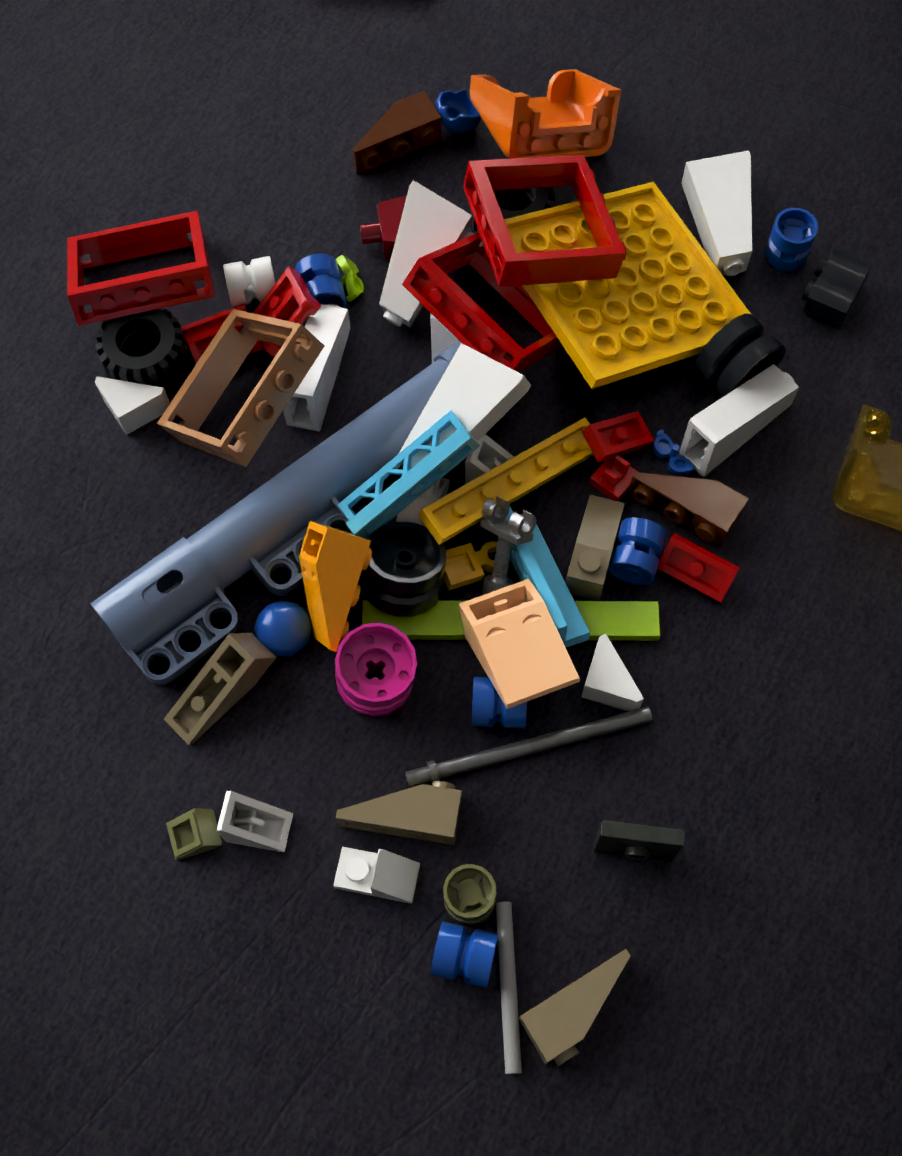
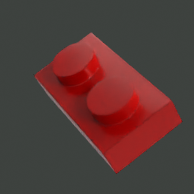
[582,411,655,462]
[657,533,740,602]

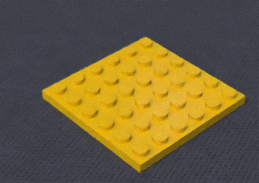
[504,182,752,389]

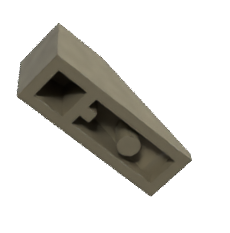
[566,495,625,601]
[164,633,277,745]
[336,781,462,845]
[519,949,630,1066]

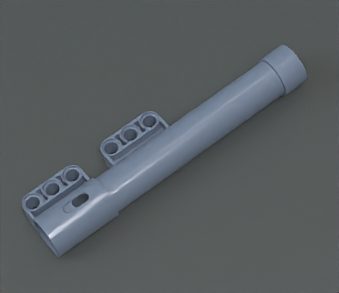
[90,340,461,685]

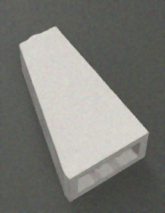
[681,150,752,276]
[379,180,472,327]
[283,304,351,432]
[398,343,531,469]
[679,364,799,477]

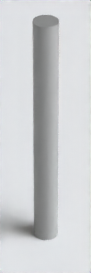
[495,902,522,1074]

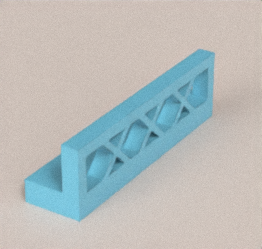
[338,410,480,539]
[505,506,590,647]

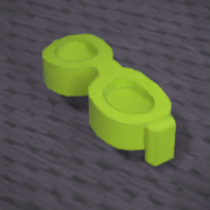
[336,255,364,302]

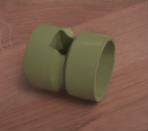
[443,864,497,926]

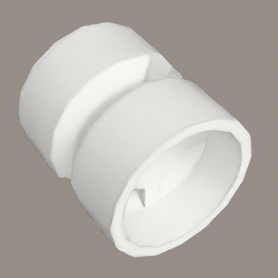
[223,256,276,308]

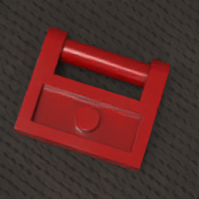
[253,266,321,357]

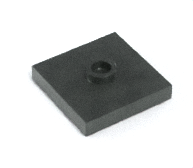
[594,820,685,861]

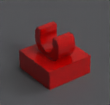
[589,455,639,502]

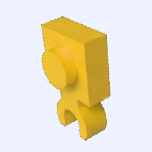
[444,541,497,590]

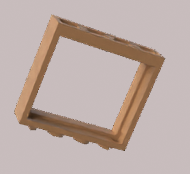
[157,309,325,467]

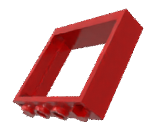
[463,155,626,287]
[67,211,215,326]
[402,232,562,373]

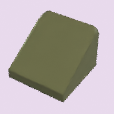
[166,808,222,860]

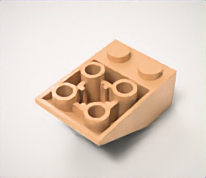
[459,579,580,709]

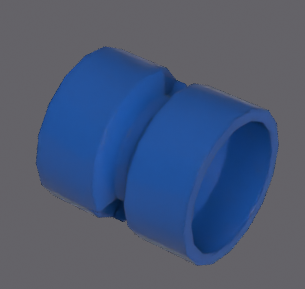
[765,208,818,271]
[295,253,346,308]
[608,517,667,585]
[471,677,527,729]
[430,921,498,988]

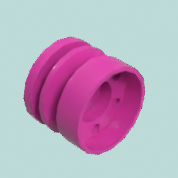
[335,622,417,717]

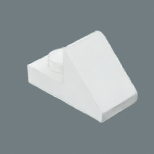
[333,847,420,904]

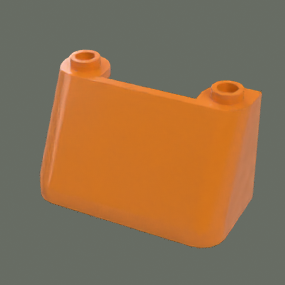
[470,69,621,159]

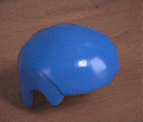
[434,89,482,134]
[253,601,312,657]

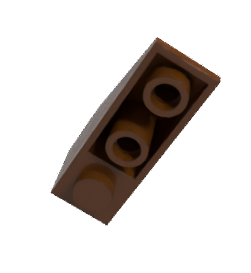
[352,91,442,174]
[629,472,749,546]

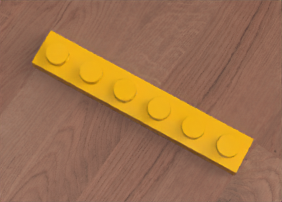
[418,418,594,545]

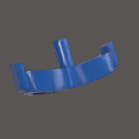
[653,429,694,476]

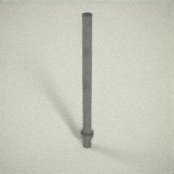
[405,707,653,787]

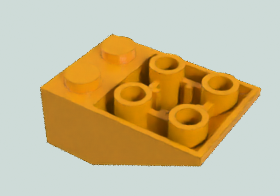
[299,521,372,652]

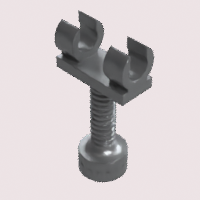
[480,496,536,595]

